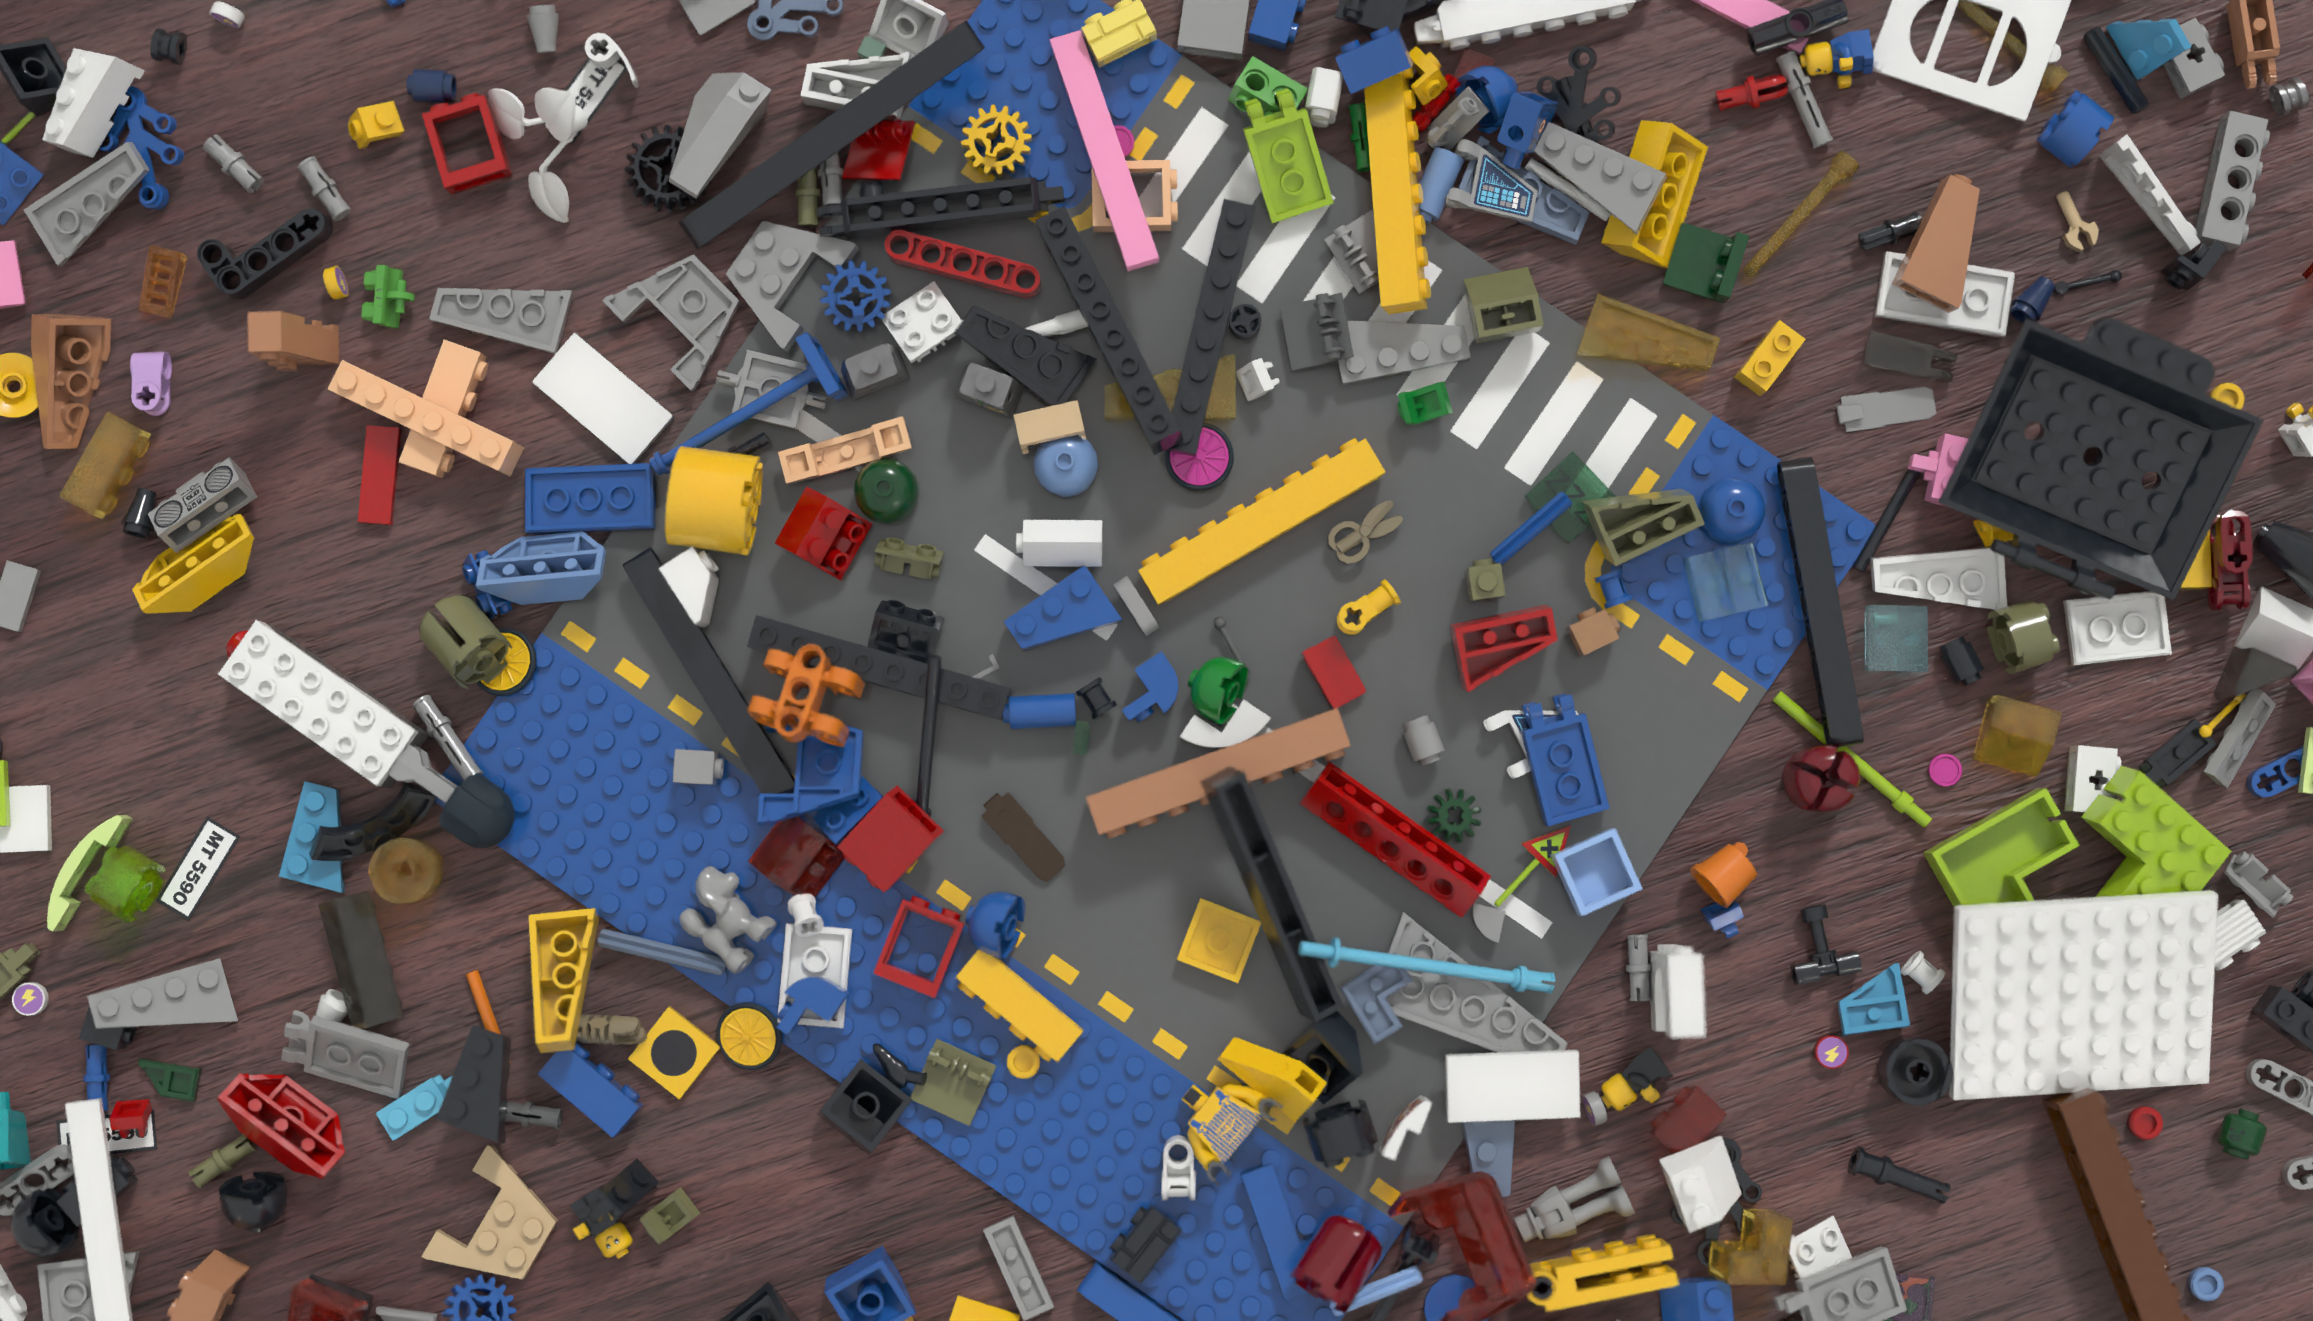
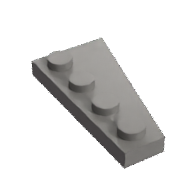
[1534,122,1667,235]
[24,142,150,266]
[429,288,574,354]
[1337,321,1471,385]
[87,958,238,1029]

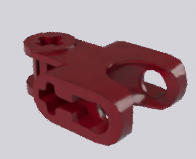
[2207,510,2253,611]

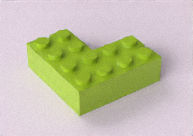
[2081,766,2232,897]
[1923,788,2079,908]

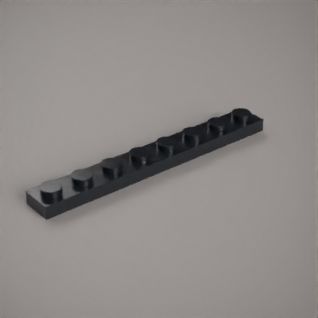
[1166,199,1256,457]

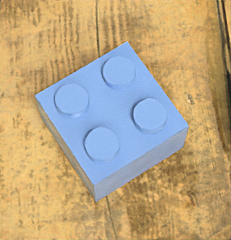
[1550,828,1642,916]

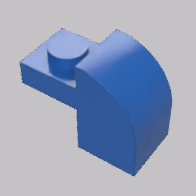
[1122,651,1178,723]
[777,976,850,1035]

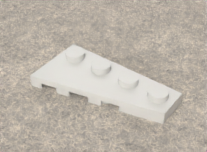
[2099,134,2201,255]
[1870,547,2007,610]

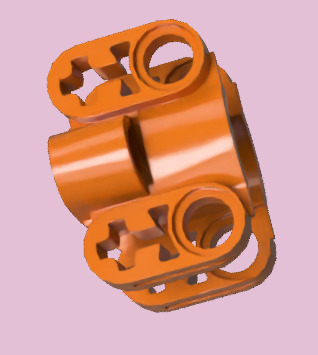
[747,644,865,747]

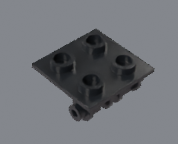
[1335,0,1408,31]

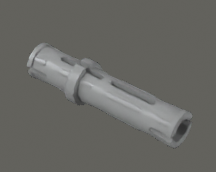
[1776,51,1833,149]
[412,695,483,782]

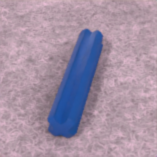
[1490,492,1572,565]

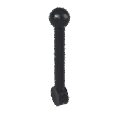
[2054,270,2122,295]

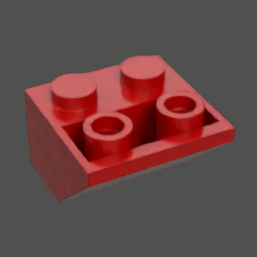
[775,486,872,581]

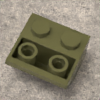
[1463,267,1544,344]

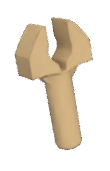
[2056,191,2099,252]

